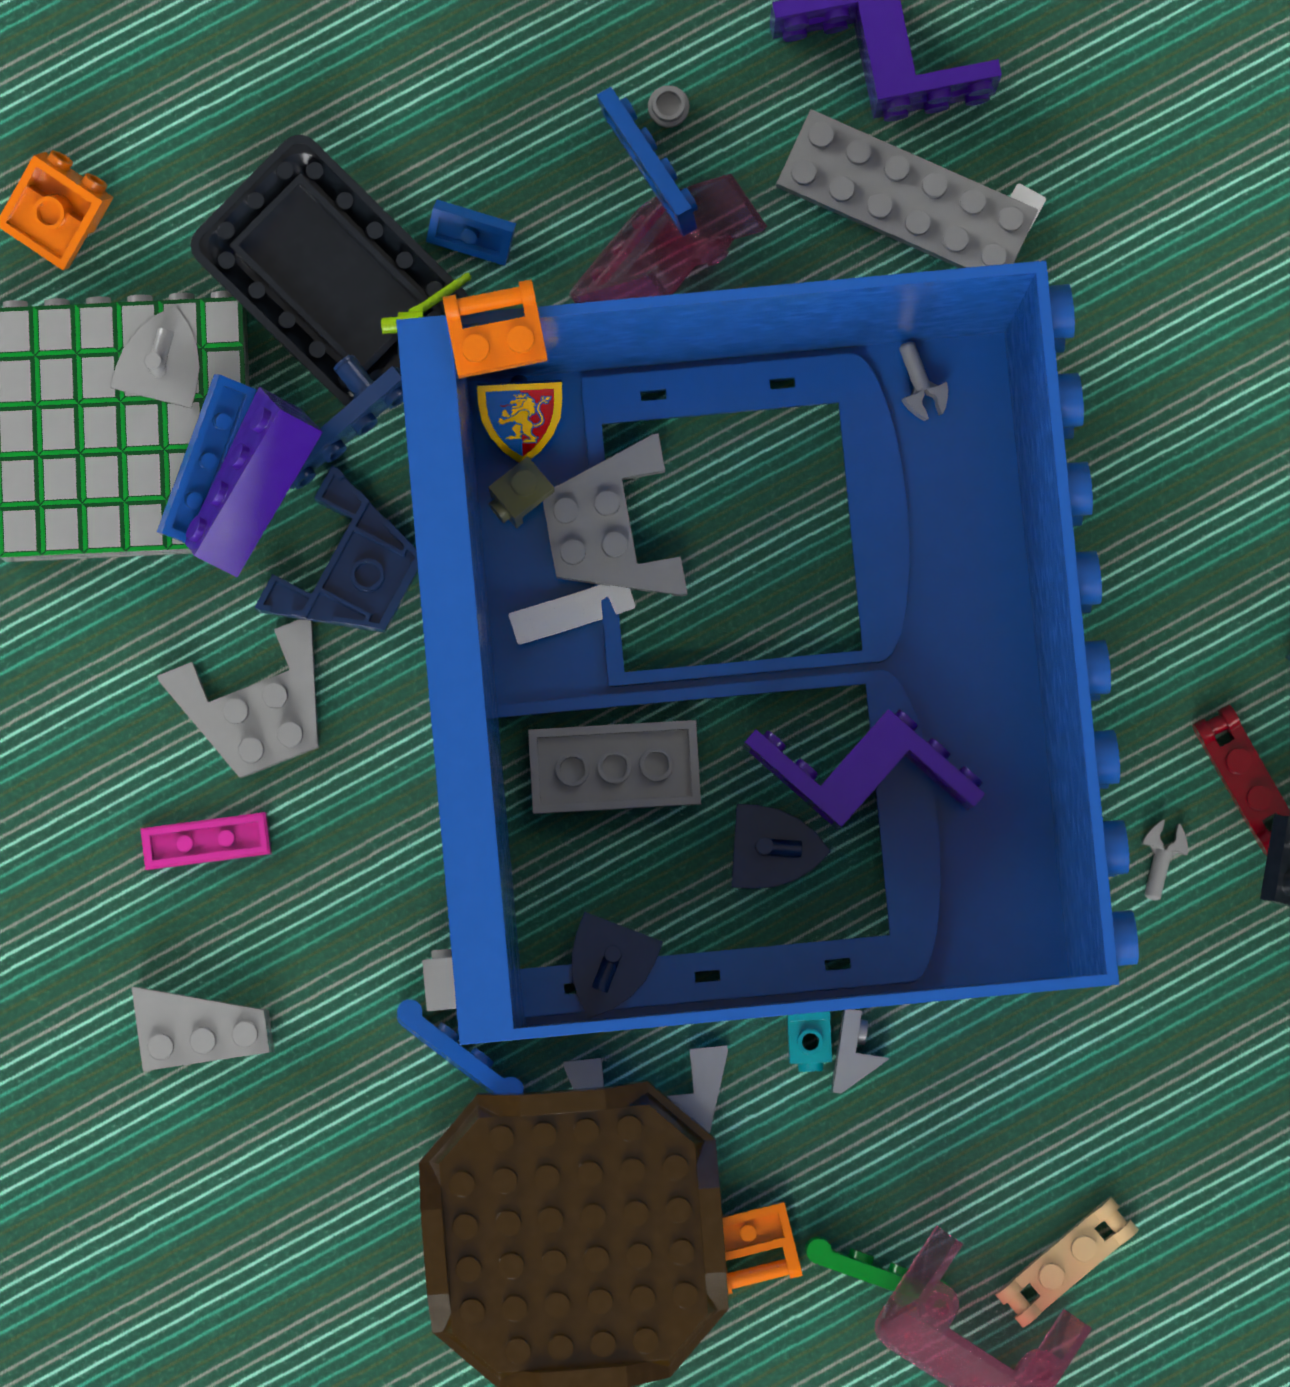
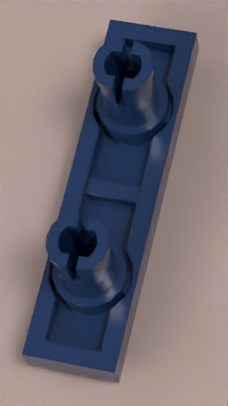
[290,355,403,489]

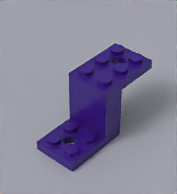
[770,0,1002,122]
[743,709,985,831]

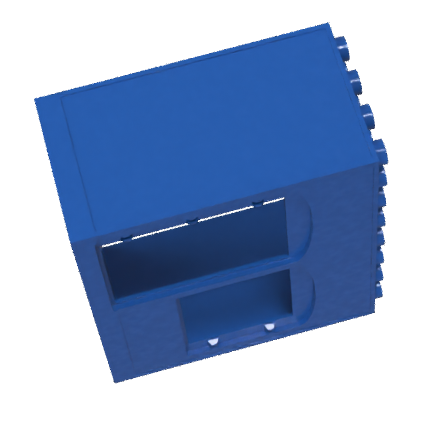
[396,260,1139,1045]

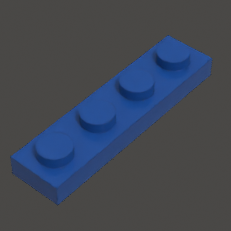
[597,87,698,237]
[157,374,257,543]

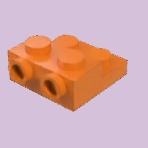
[0,150,114,271]

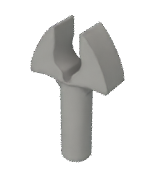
[899,341,948,421]
[1141,820,1188,900]

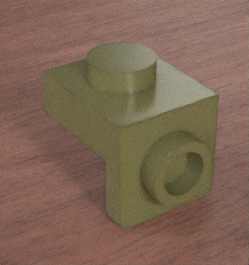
[488,456,555,528]

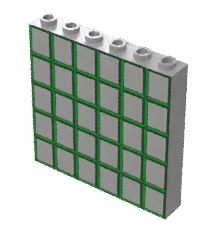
[0,291,256,562]

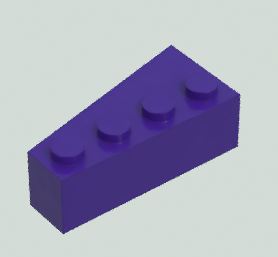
[185,387,323,577]

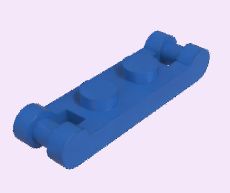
[397,999,524,1093]

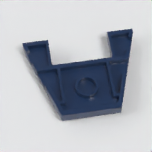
[255,465,418,633]

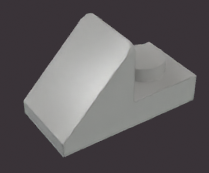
[831,1009,889,1094]

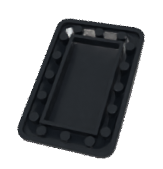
[190,134,468,406]

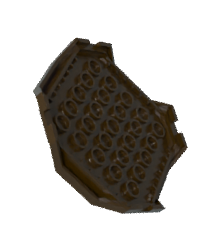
[419,1079,729,1387]

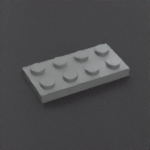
[528,720,701,814]

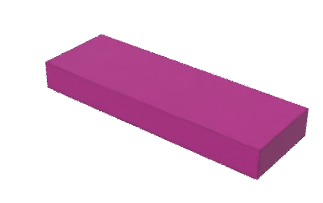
[140,812,272,870]

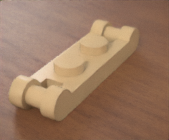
[995,1197,1139,1328]

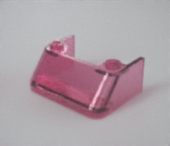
[569,173,767,303]
[875,1226,1092,1387]

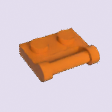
[442,279,548,379]
[722,1201,803,1295]

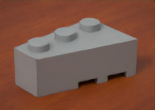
[131,987,274,1071]

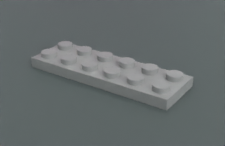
[776,109,1038,268]

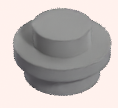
[648,86,689,128]

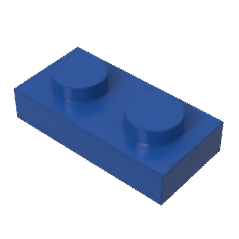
[426,200,516,266]

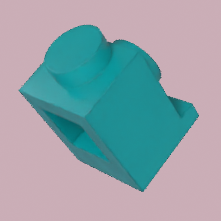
[786,1011,832,1072]

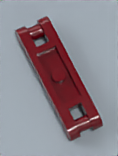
[1192,704,1290,856]

